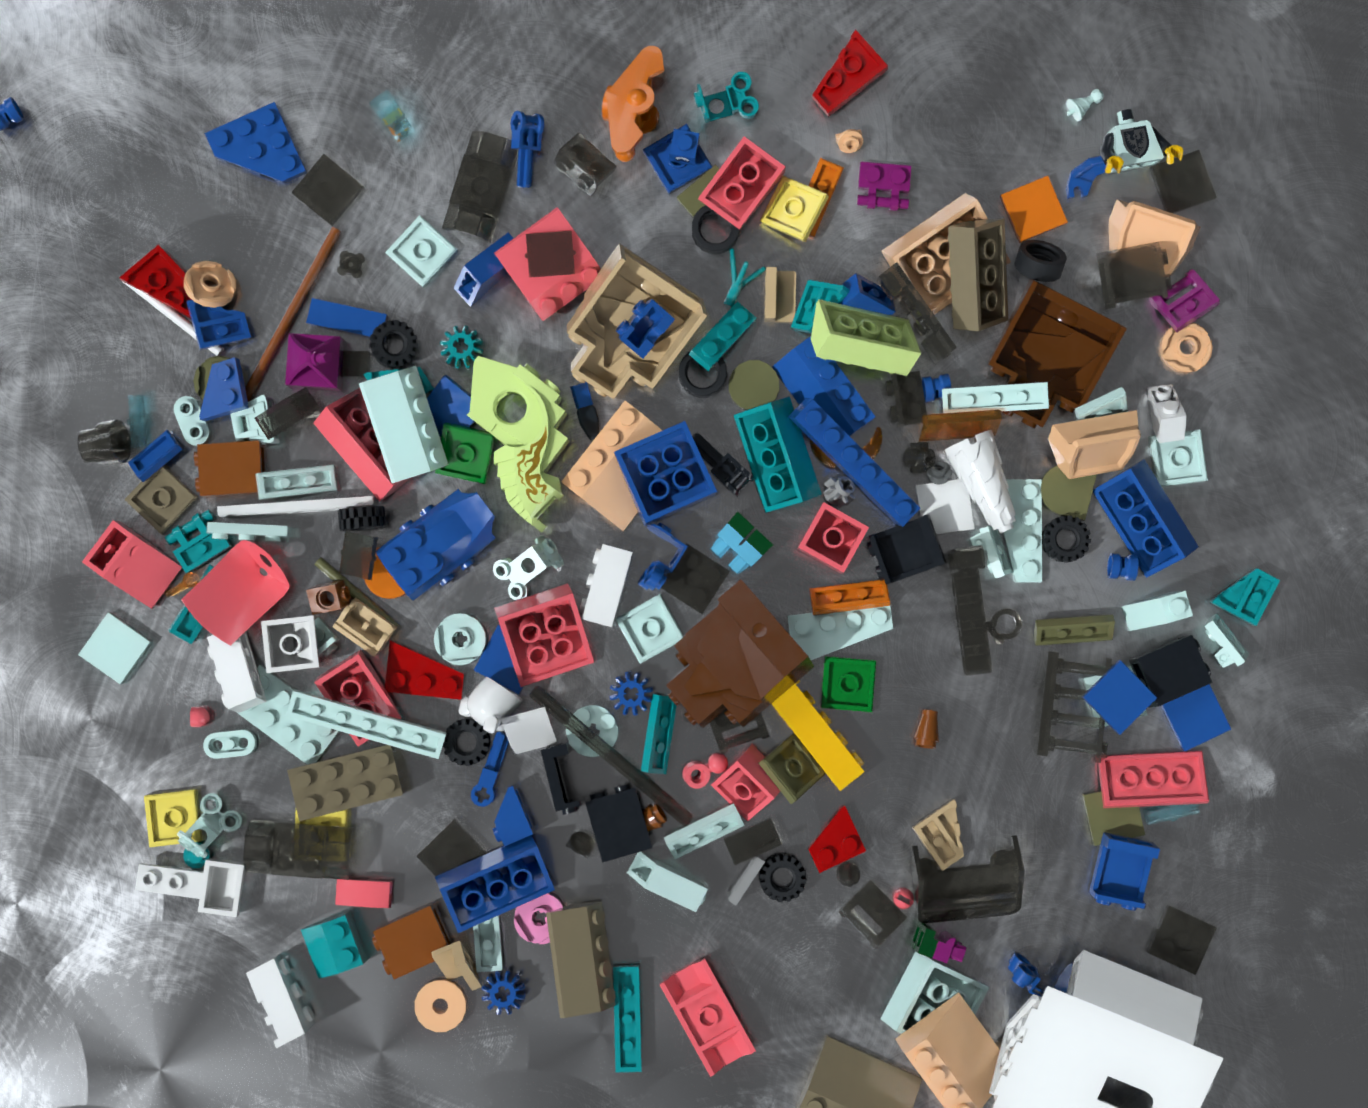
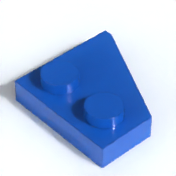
[199,357,249,422]

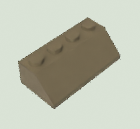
[948,218,1009,331]
[546,902,616,1018]

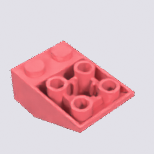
[82,520,182,609]

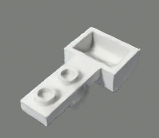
[135,858,246,917]

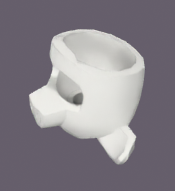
[458,677,523,733]

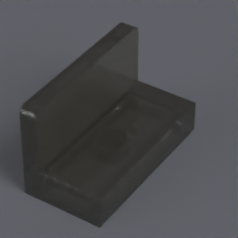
[723,818,782,865]

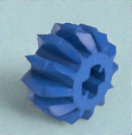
[610,672,653,716]
[482,970,526,1015]

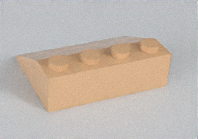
[881,193,1011,320]
[561,401,663,531]
[895,992,1000,1108]

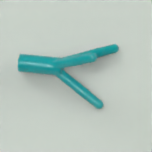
[724,248,766,307]

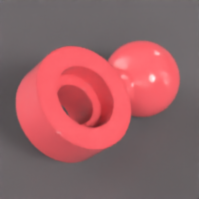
[682,753,728,789]

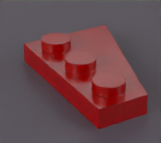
[812,29,888,117]
[119,245,192,319]
[385,640,465,700]

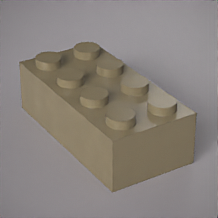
[287,745,403,821]

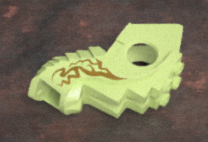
[467,356,570,532]

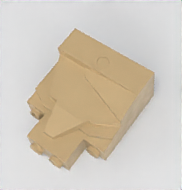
[567,243,707,399]

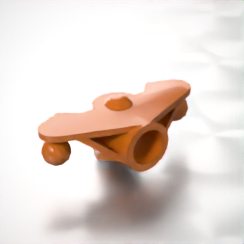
[602,46,664,162]

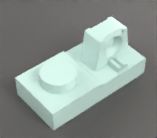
[970,526,1013,578]
[1205,613,1249,668]

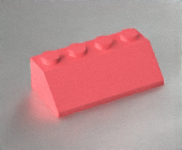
[313,388,412,502]

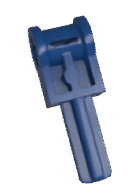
[510,111,544,188]
[471,732,509,807]

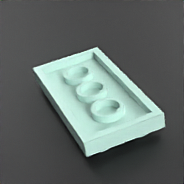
[237,665,340,765]

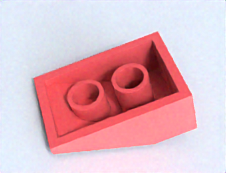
[698,136,786,230]
[314,649,402,747]

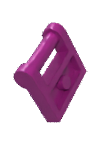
[1149,269,1220,332]

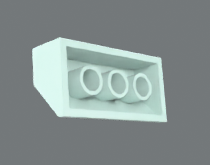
[359,366,448,483]

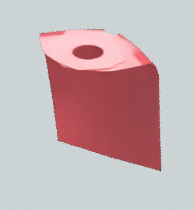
[181,540,290,646]

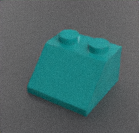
[301,911,368,979]

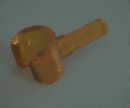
[165,572,199,597]

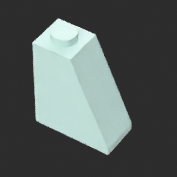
[1121,591,1193,631]
[627,851,708,912]

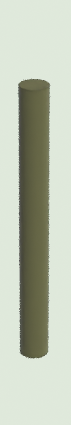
[314,557,399,627]

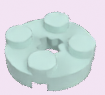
[434,613,487,665]
[566,705,618,757]

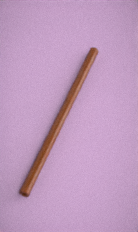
[245,227,341,402]

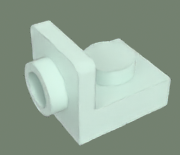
[315,617,340,658]

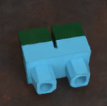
[711,511,773,574]

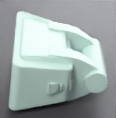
[230,395,280,445]

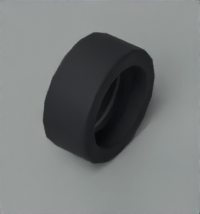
[692,205,740,254]
[1014,240,1067,282]
[679,351,727,398]

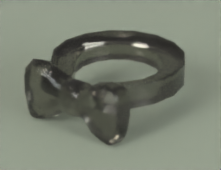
[983,609,1022,645]

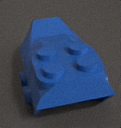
[376,489,496,601]

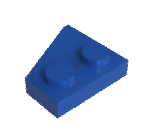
[186,300,251,350]

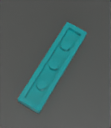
[613,965,642,1073]

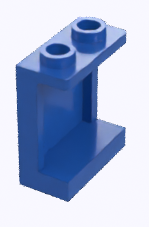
[1089,832,1160,911]

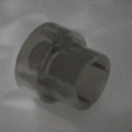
[78,419,131,465]

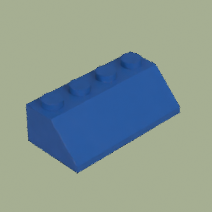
[772,336,876,436]
[1093,459,1199,578]
[435,835,555,933]

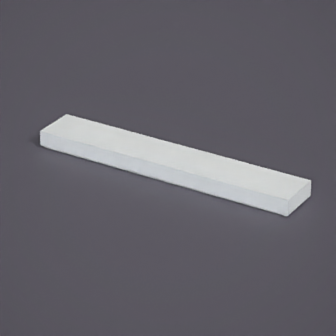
[217,496,377,518]

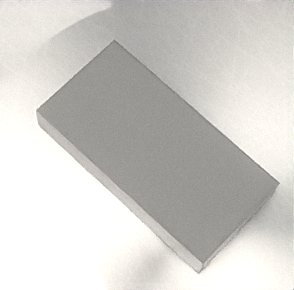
[728,854,765,905]

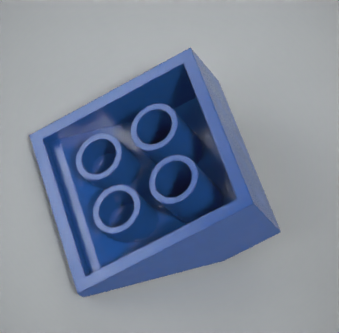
[614,421,717,526]

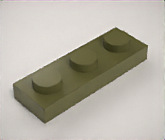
[1034,614,1115,646]

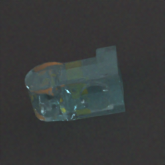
[369,89,415,143]

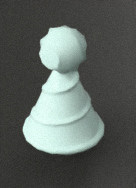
[1066,89,1104,121]

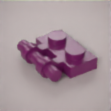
[857,162,911,211]

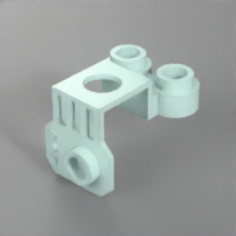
[493,536,564,601]
[177,793,242,858]

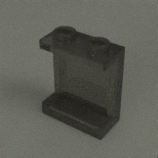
[1096,242,1172,309]

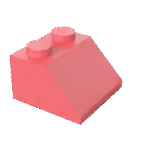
[711,744,780,822]

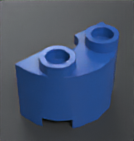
[616,299,675,359]

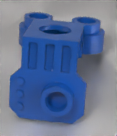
[638,523,688,590]
[1008,952,1073,997]

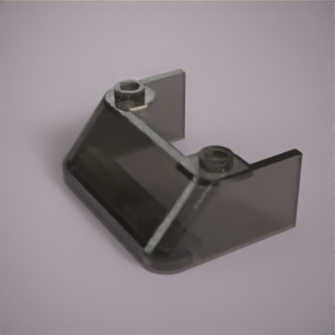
[912,835,1025,923]

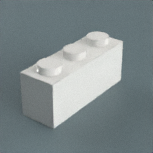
[579,544,633,628]
[207,632,267,713]

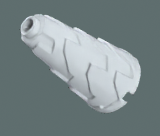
[944,430,1016,533]

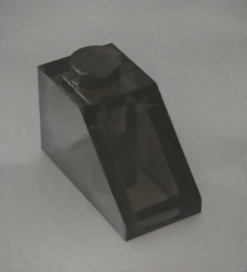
[254,387,320,440]

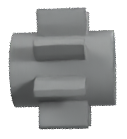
[823,474,856,508]

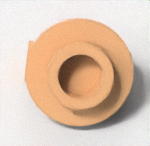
[835,129,863,153]

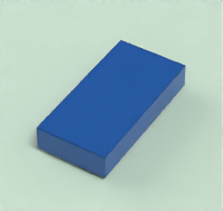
[128,430,183,482]

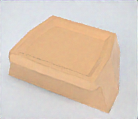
[1109,199,1201,277]
[1048,410,1141,479]

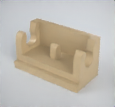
[333,597,397,657]

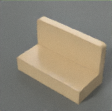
[764,267,796,323]
[431,941,482,991]

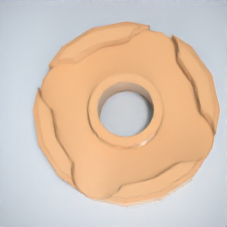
[184,261,236,308]
[1159,323,1213,374]
[415,979,467,1032]

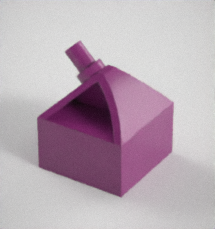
[285,333,346,392]

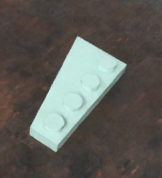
[1002,479,1042,583]
[787,606,893,660]

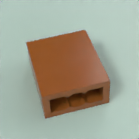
[194,440,266,498]
[372,903,451,980]

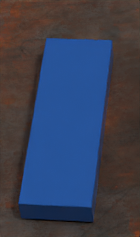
[306,298,388,338]

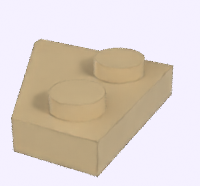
[912,799,964,871]

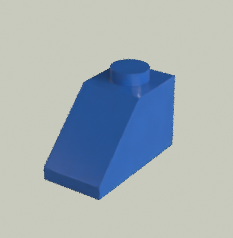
[840,273,896,315]
[492,784,535,846]

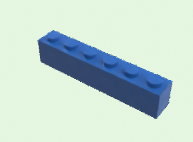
[788,398,921,527]

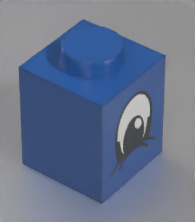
[669,129,700,166]

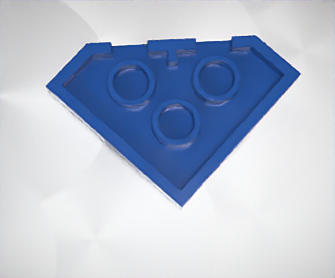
[204,102,307,183]

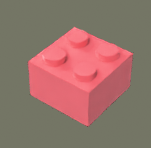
[797,502,869,574]

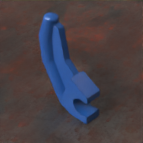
[1066,156,1106,199]

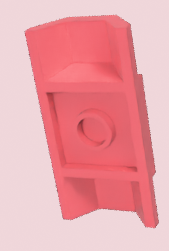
[659,958,756,1077]

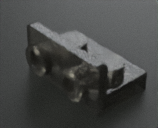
[554,133,617,196]
[885,371,928,427]

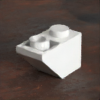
[1147,384,1187,443]

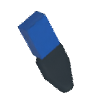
[570,382,599,440]

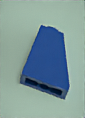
[454,232,514,307]

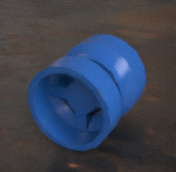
[0,97,24,131]
[922,374,952,403]
[1107,553,1139,581]

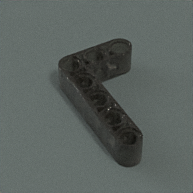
[948,545,992,676]

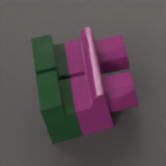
[910,921,967,963]

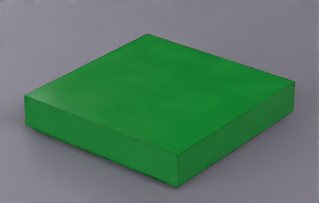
[435,422,495,484]
[820,656,876,712]

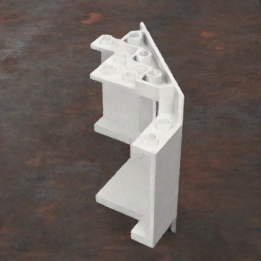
[989,950,1224,1108]

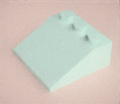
[881,951,989,1034]

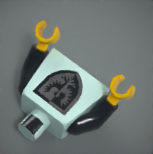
[1099,109,1183,174]

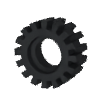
[369,320,418,367]
[338,506,386,531]
[1042,515,1091,563]
[442,718,491,766]
[759,853,807,903]

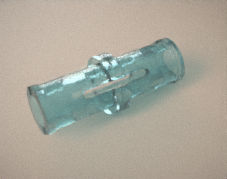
[127,395,148,448]
[1144,804,1200,825]

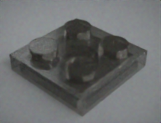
[661,543,730,614]
[1146,905,1217,975]

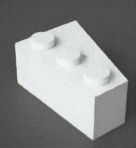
[246,955,315,1048]

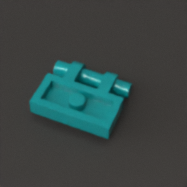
[165,509,232,574]

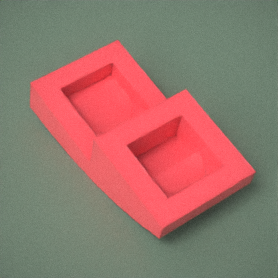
[335,878,393,908]

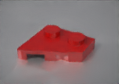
[808,805,866,873]

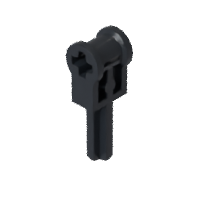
[692,433,755,497]

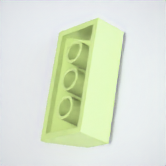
[811,299,921,376]

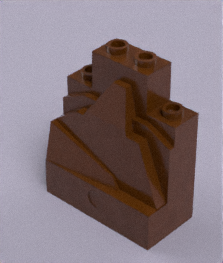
[988,279,1127,428]
[666,579,814,728]

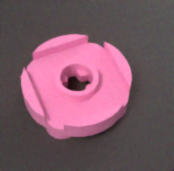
[514,893,564,944]

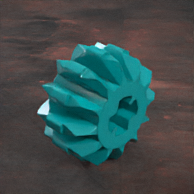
[440,325,484,369]

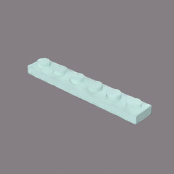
[286,689,446,759]

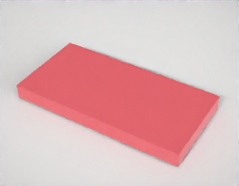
[1097,751,1209,808]

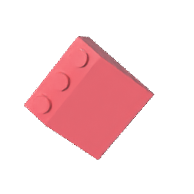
[494,207,601,321]
[494,583,594,687]

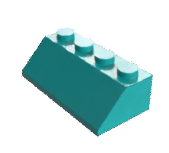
[734,396,822,512]

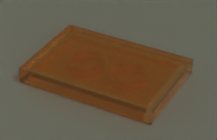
[918,409,1002,442]

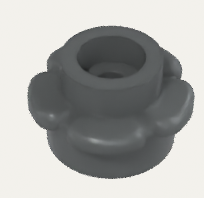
[926,461,952,485]

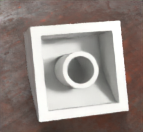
[261,615,320,673]

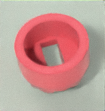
[190,707,210,727]
[893,887,914,909]

